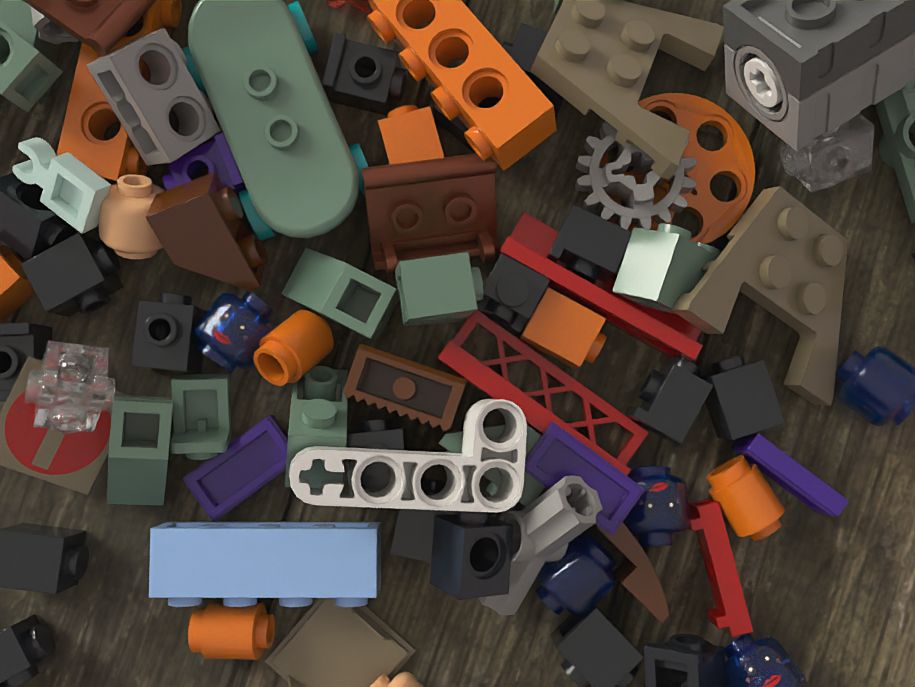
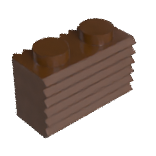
[343,343,467,432]

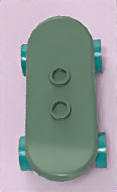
[181,0,369,241]

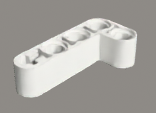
[289,399,527,513]

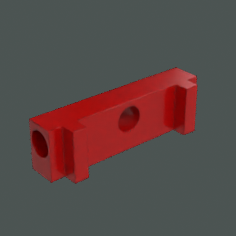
[681,498,754,637]

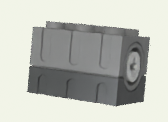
[723,0,915,152]

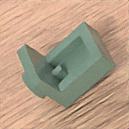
[170,374,232,460]

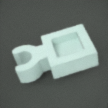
[12,137,111,234]

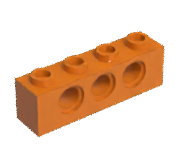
[56,0,182,184]
[367,0,557,171]

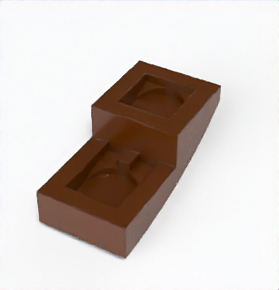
[594,522,670,623]

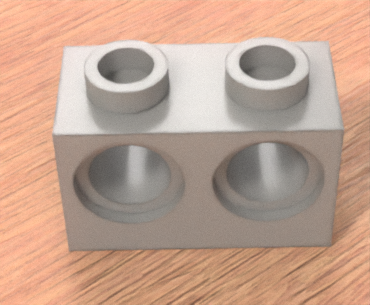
[86,28,221,165]

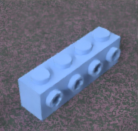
[149,522,382,607]

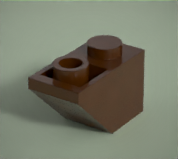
[145,172,268,291]

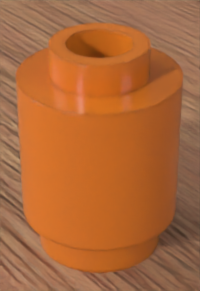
[253,310,334,386]
[706,455,785,541]
[188,602,275,660]

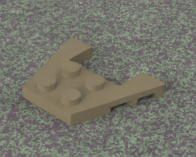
[530,0,724,180]
[672,186,848,406]

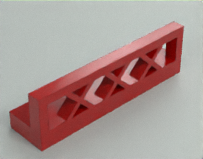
[497,212,703,361]
[438,310,649,476]

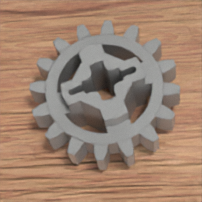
[575,121,697,230]

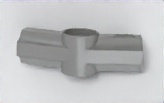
[479,476,603,615]

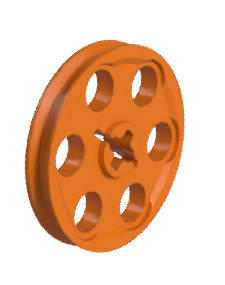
[599,93,755,245]

